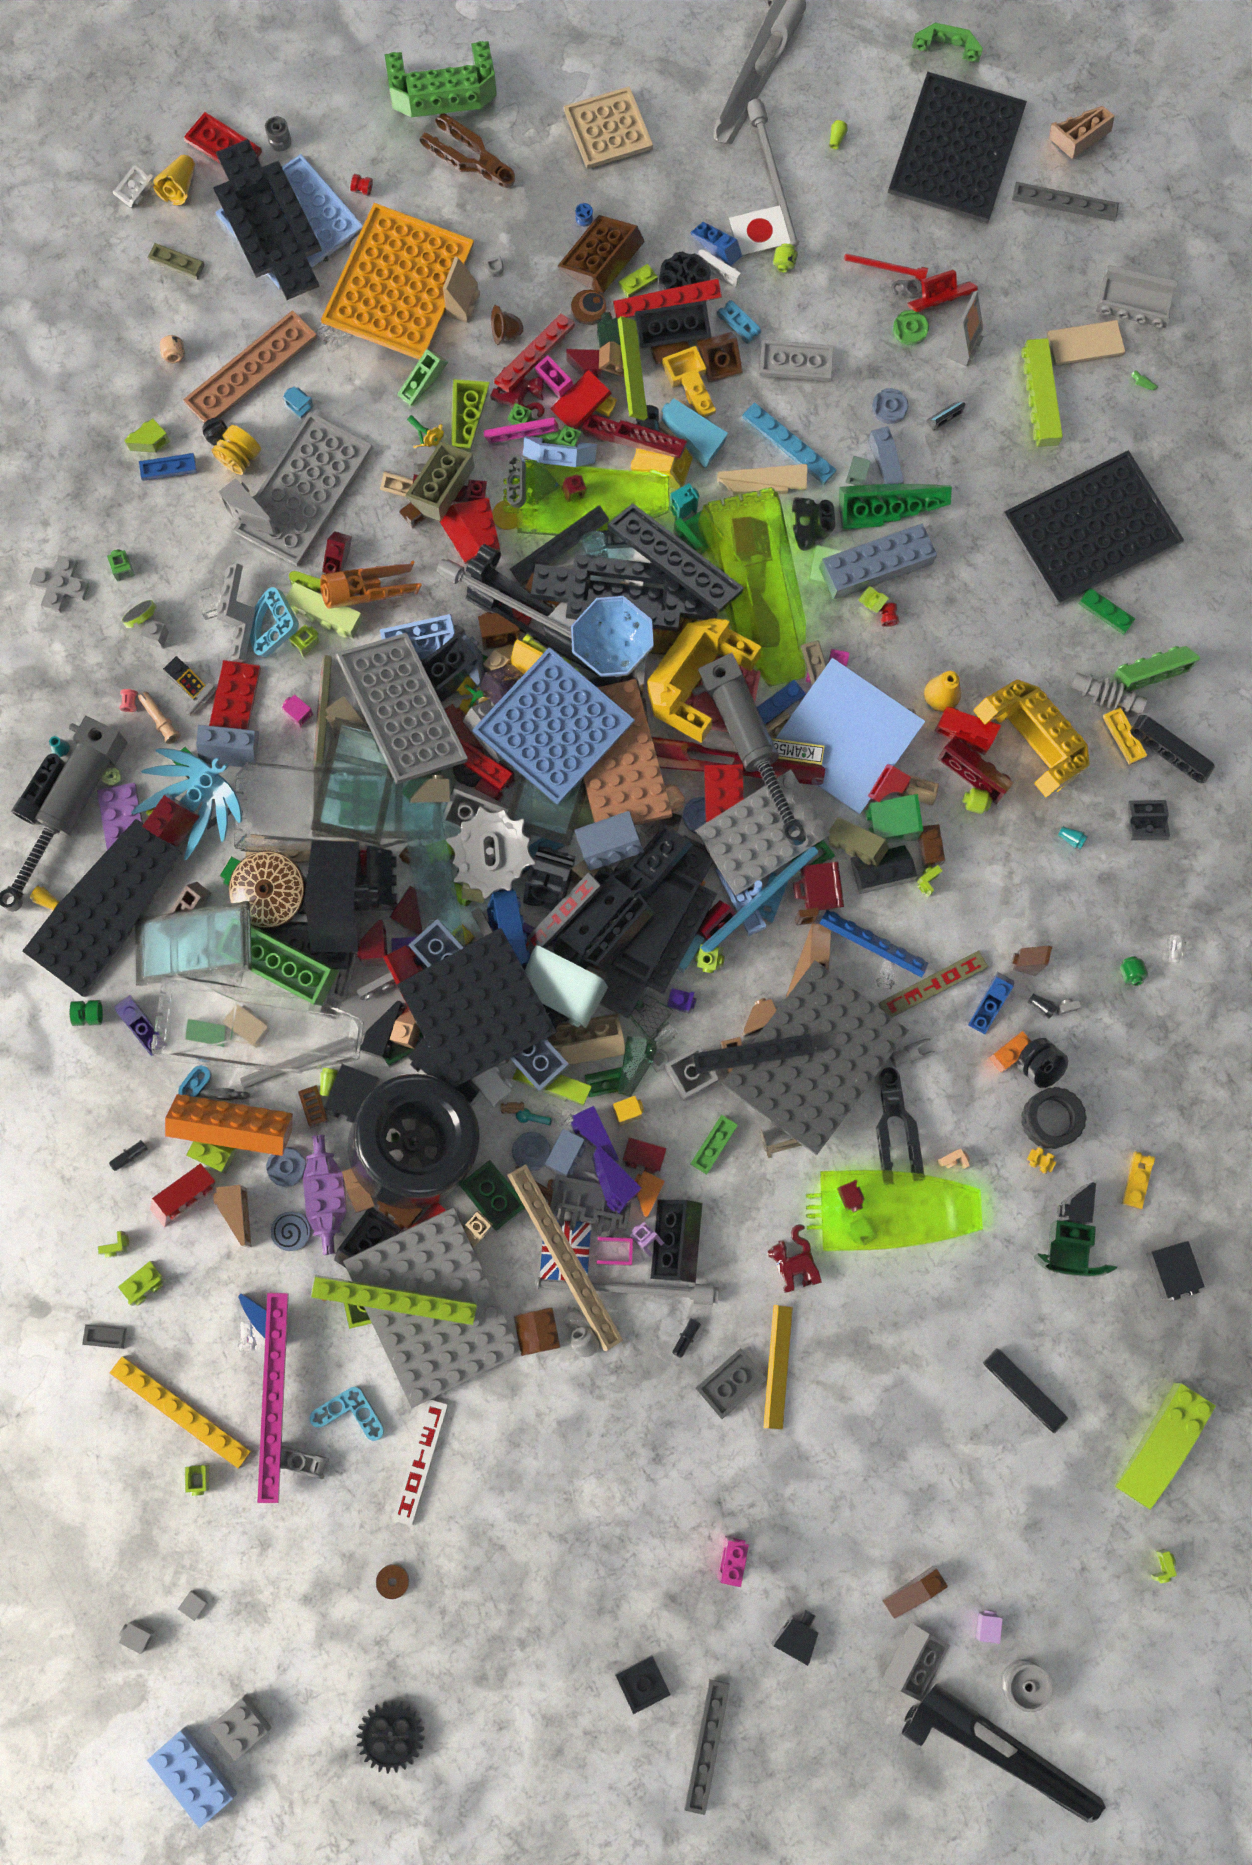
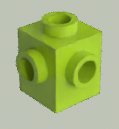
[695,944,725,973]

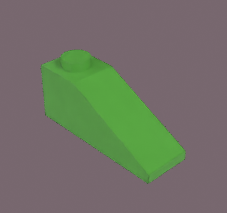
[397,349,448,406]

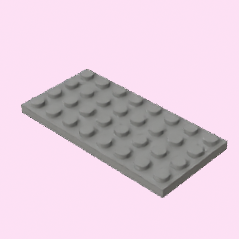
[233,412,373,567]
[336,633,468,784]

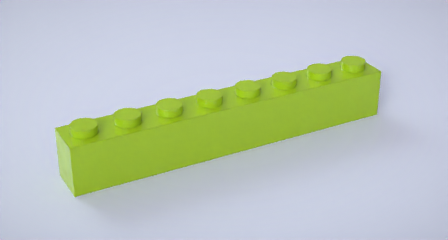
[311,1275,477,1325]

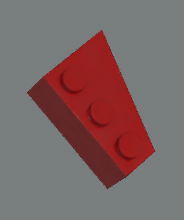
[934,707,1001,756]

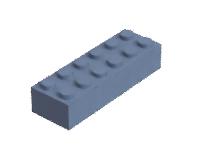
[819,523,937,600]

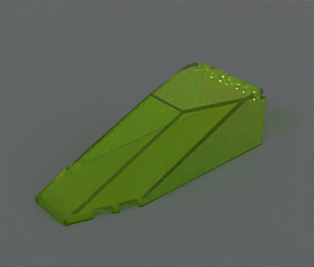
[698,487,806,687]

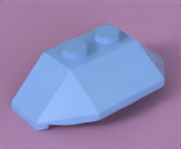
[380,614,455,660]

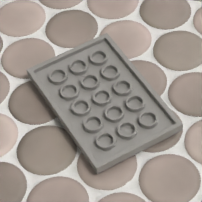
[695,770,830,895]

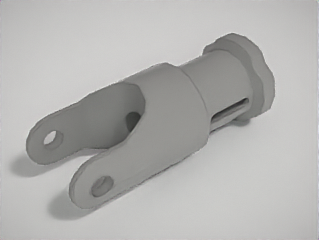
[890,1038,935,1068]

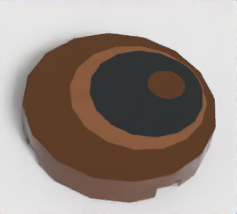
[571,289,606,325]

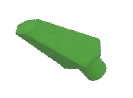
[1131,370,1158,391]

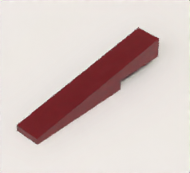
[582,414,687,459]

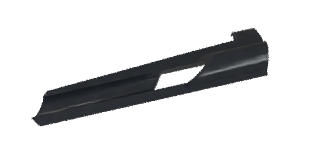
[465,544,622,684]
[901,1684,1106,1823]

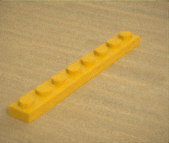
[109,1356,252,1469]

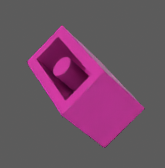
[535,355,573,399]

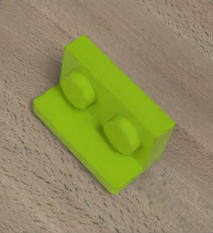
[118,1261,166,1306]

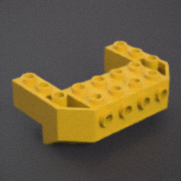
[646,618,762,743]
[973,679,1090,797]

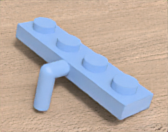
[716,868,766,936]

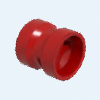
[350,174,373,196]
[879,603,900,627]

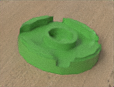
[893,310,929,345]

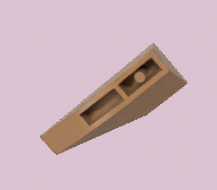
[785,923,831,999]

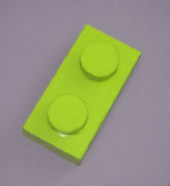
[618,264,658,298]

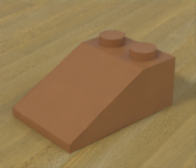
[213,1185,252,1248]

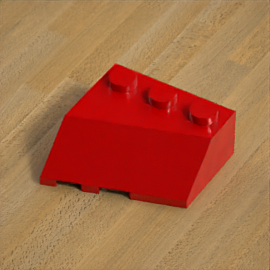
[439,498,500,564]

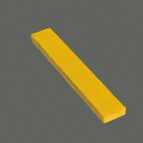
[764,1305,793,1429]

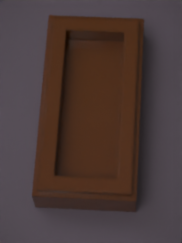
[795,908,819,926]

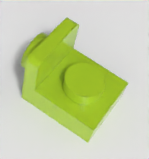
[858,586,889,613]

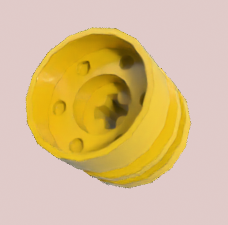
[211,425,261,475]

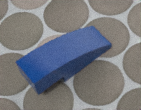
[238,1293,288,1338]

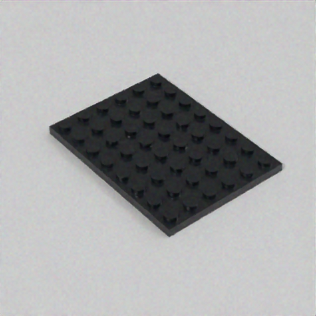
[888,71,1027,223]
[1002,450,1184,606]

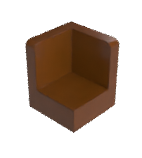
[399,502,427,529]

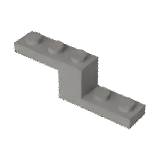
[217,563,255,662]

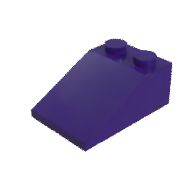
[571,1106,619,1164]
[591,1146,642,1214]

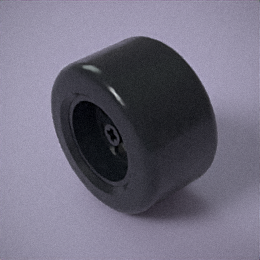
[347,1074,480,1209]

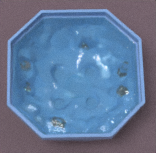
[571,596,654,677]

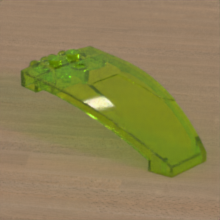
[503,459,670,536]
[806,1170,983,1252]

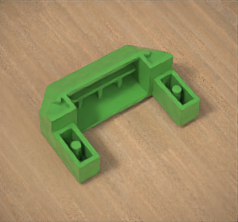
[384,41,497,117]

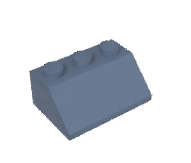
[196,725,259,769]
[574,811,644,871]

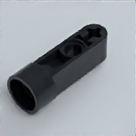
[11,753,66,825]

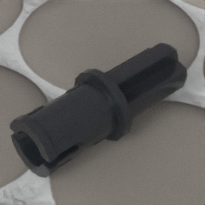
[109,1140,148,1171]
[672,1318,701,1358]

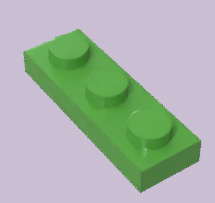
[690,1114,738,1175]

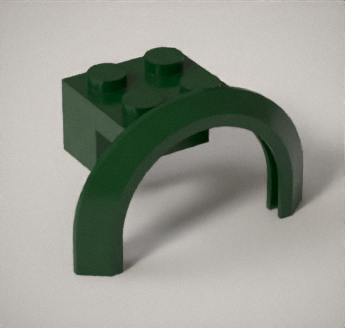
[1034,1220,1117,1277]

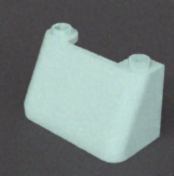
[525,945,608,1028]

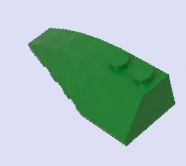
[839,484,952,529]

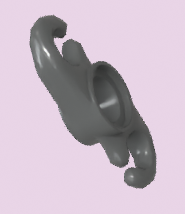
[891,279,923,299]
[201,1088,250,1100]

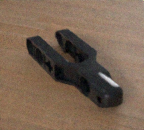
[876,1067,924,1185]

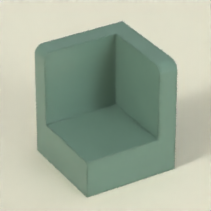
[845,456,871,486]

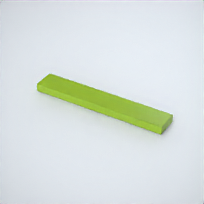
[618,316,648,420]

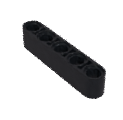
[1130,715,1215,783]
[983,1348,1068,1434]

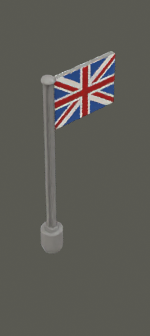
[535,1220,719,1305]

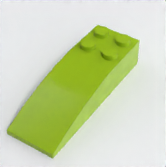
[1115,1383,1216,1510]

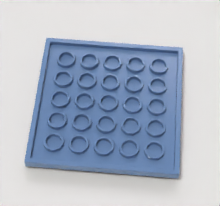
[472,647,635,805]

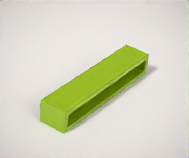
[1021,338,1063,447]

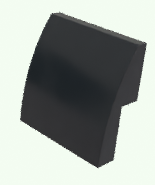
[1128,800,1170,840]

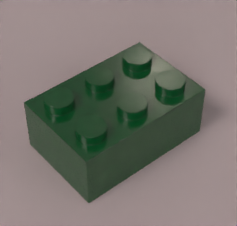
[459,1160,526,1232]

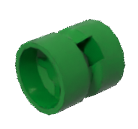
[69,1000,103,1026]

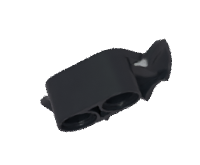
[792,497,836,551]

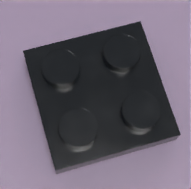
[615,1655,671,1715]

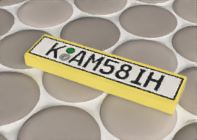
[771,738,825,765]

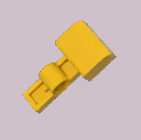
[662,346,716,418]

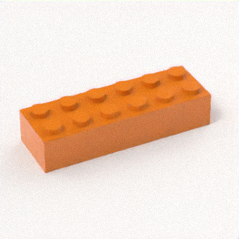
[165,1094,293,1156]

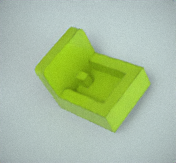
[917,865,943,897]
[98,1231,129,1258]
[1151,1549,1177,1583]

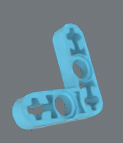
[309,1387,384,1441]

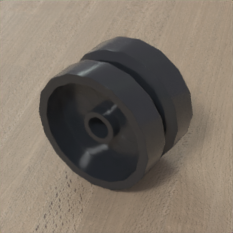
[1017,1038,1068,1088]

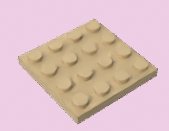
[564,86,653,169]

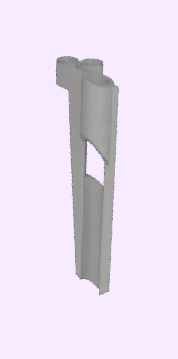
[713,0,806,144]

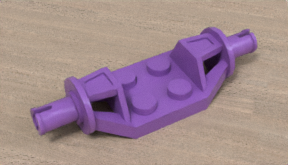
[303,1135,347,1255]

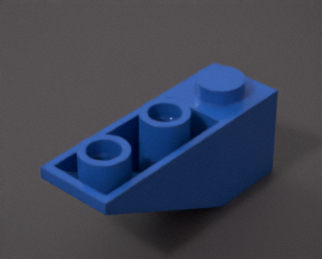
[690,222,742,266]
[968,971,1014,1034]

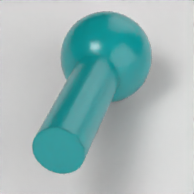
[516,1108,552,1126]

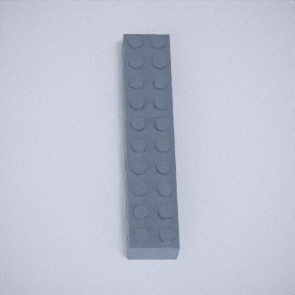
[408,919,571,1092]

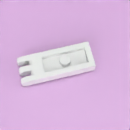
[698,249,741,288]

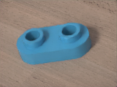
[178,1065,212,1097]

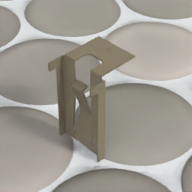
[760,1129,802,1158]

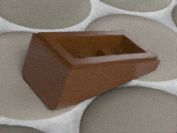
[298,1085,329,1128]

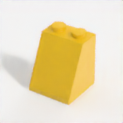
[631,447,693,489]

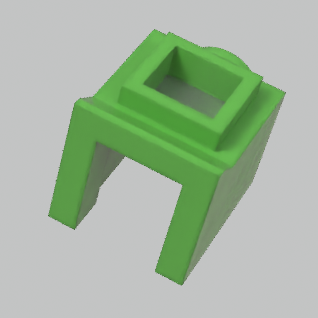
[107,549,135,581]

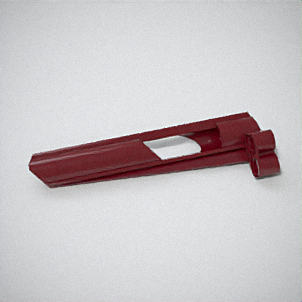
[651,736,826,786]

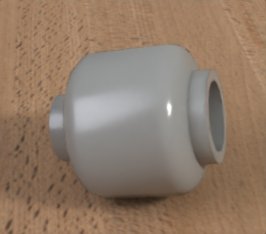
[570,1327,600,1357]

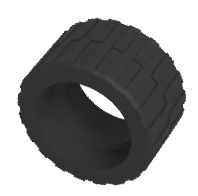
[1021,1087,1087,1149]

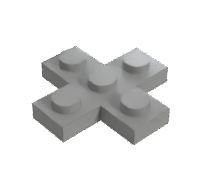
[29,555,90,613]

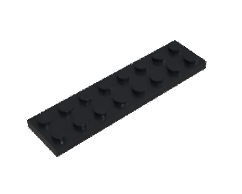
[607,503,744,614]

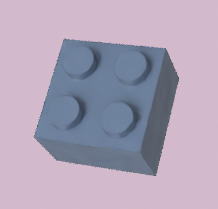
[545,1129,586,1177]

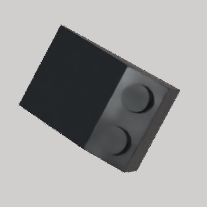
[421,633,478,702]
[334,1208,402,1268]

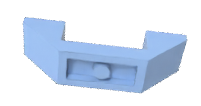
[523,436,597,467]

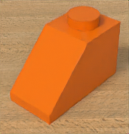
[635,1171,665,1218]

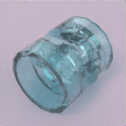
[581,531,609,558]

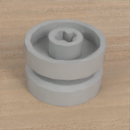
[1002,1660,1053,1712]

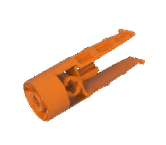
[320,561,422,609]

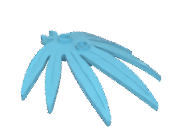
[131,748,242,860]

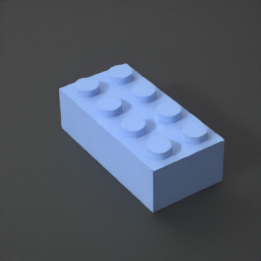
[147,1726,237,1829]

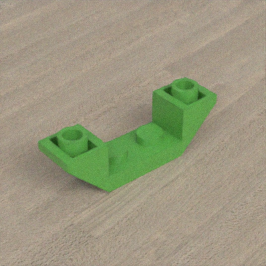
[912,23,983,62]
[507,403,581,447]

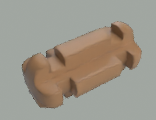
[501,1102,524,1114]

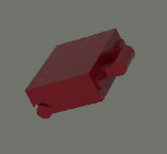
[793,862,844,911]

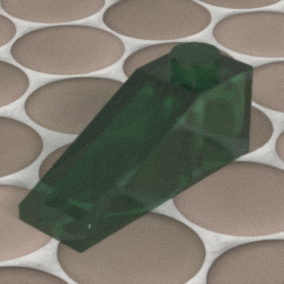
[618,1036,657,1097]

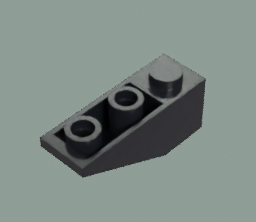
[360,1000,405,1059]

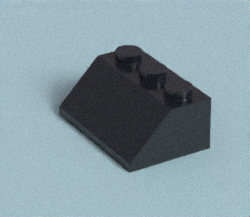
[850,845,918,894]
[366,846,398,911]

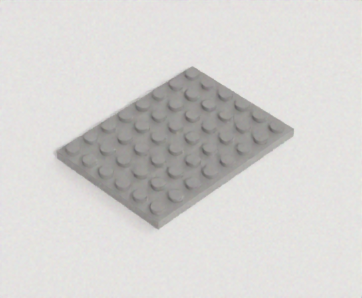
[343,1207,521,1408]

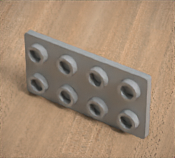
[342,972,407,1036]

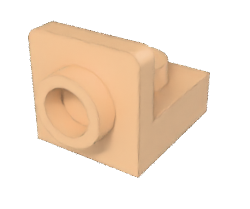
[937,1148,970,1169]

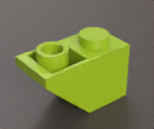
[124,418,170,453]

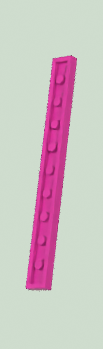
[257,1293,289,1503]

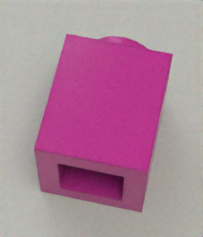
[281,694,313,728]

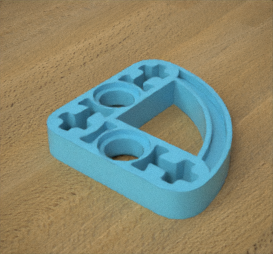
[250,587,299,657]

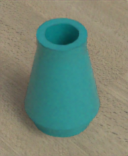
[49,736,70,757]
[1058,826,1088,850]

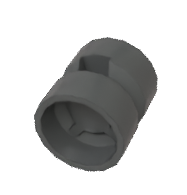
[265,116,291,151]

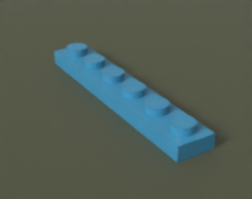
[742,402,837,485]

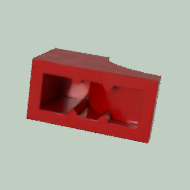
[868,764,911,802]

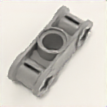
[281,1446,329,1479]

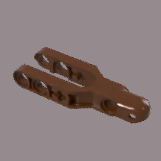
[419,113,515,188]

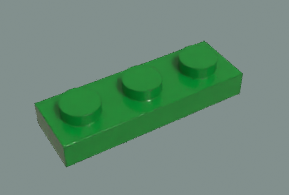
[1078,588,1135,635]

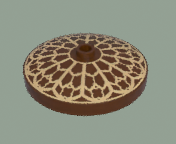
[229,851,306,928]

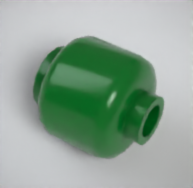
[1120,956,1148,986]

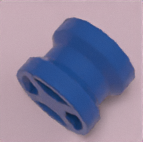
[575,203,593,227]

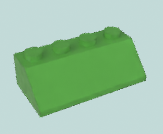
[1113,646,1200,692]

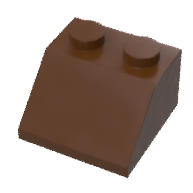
[697,332,743,382]
[478,612,520,650]
[514,1308,560,1356]

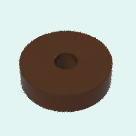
[376,1564,409,1599]

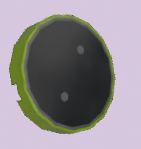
[122,600,157,628]

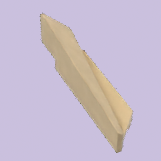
[717,464,807,495]

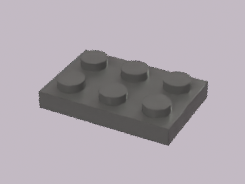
[695,1348,767,1419]

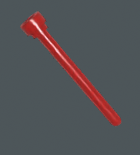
[844,254,928,282]

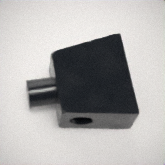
[771,1610,819,1666]

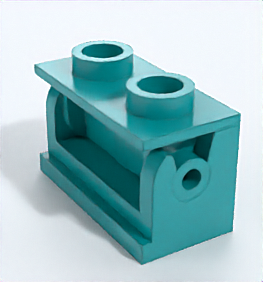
[669,483,700,520]

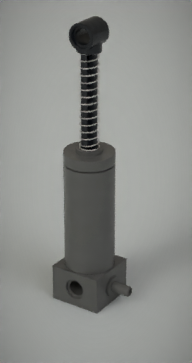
[692,653,806,846]
[0,715,128,912]

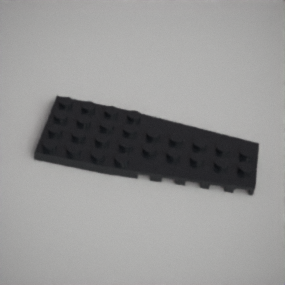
[22,819,183,997]

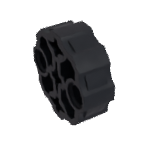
[658,251,711,291]

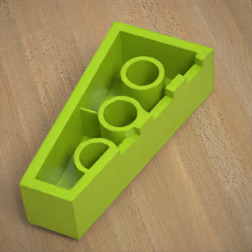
[451,379,490,452]

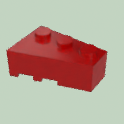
[150,1163,215,1227]

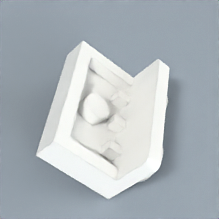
[113,164,153,208]

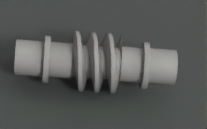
[1070,672,1147,714]

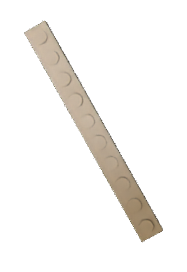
[507,1164,623,1351]

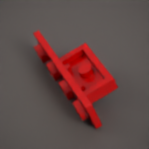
[908,269,978,312]

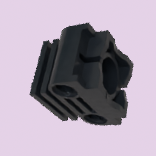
[523,846,576,911]

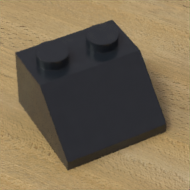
[1057,1182,1096,1225]

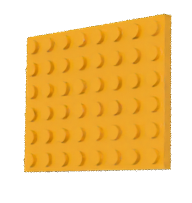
[321,203,474,360]

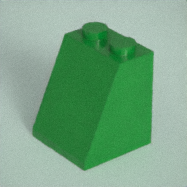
[865,794,923,843]

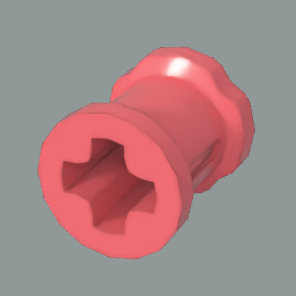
[119,689,138,712]

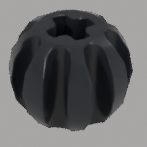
[202,418,228,446]

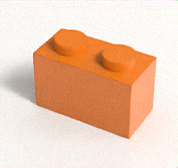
[989,1031,1032,1072]

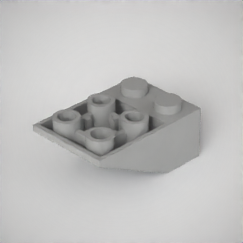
[218,478,276,535]

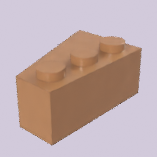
[1049,106,1115,159]

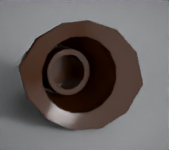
[491,305,523,345]

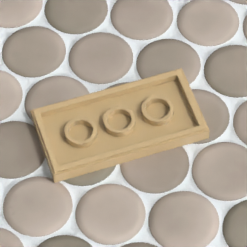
[1047,320,1125,366]

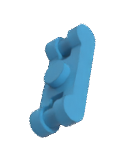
[716,300,761,344]
[758,872,789,923]

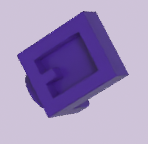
[667,988,697,1014]

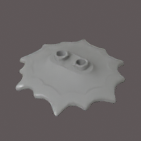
[446,806,536,899]

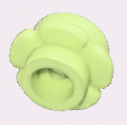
[102,768,121,786]

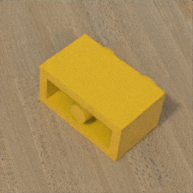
[612,1096,644,1127]

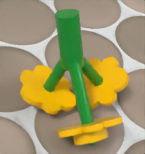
[407,415,444,448]
[457,675,495,715]

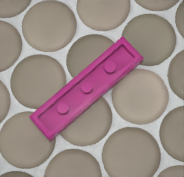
[483,417,559,444]

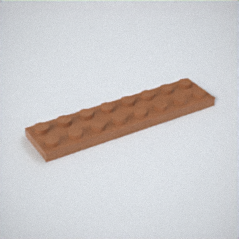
[183,310,317,423]

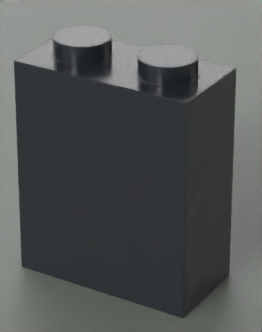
[324,1064,380,1123]
[1146,1241,1205,1302]

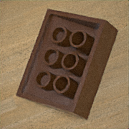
[558,215,645,293]

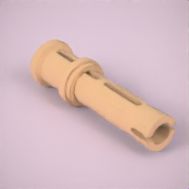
[138,692,181,744]

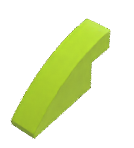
[512,1067,591,1106]

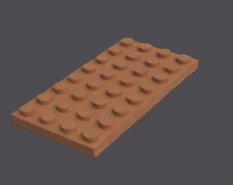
[583,679,672,825]

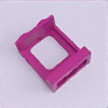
[717,1536,749,1587]

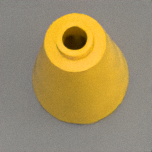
[153,155,195,206]
[924,671,961,712]

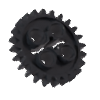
[356,1700,425,1774]

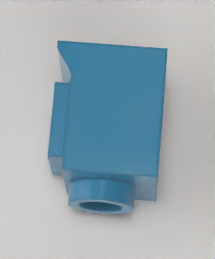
[283,386,314,418]

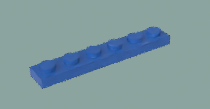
[819,910,929,978]

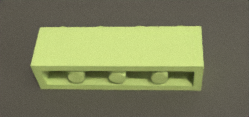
[286,582,363,639]

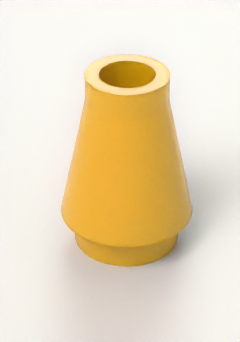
[29,885,60,910]

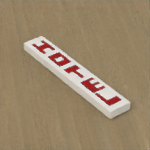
[392,1399,448,1526]

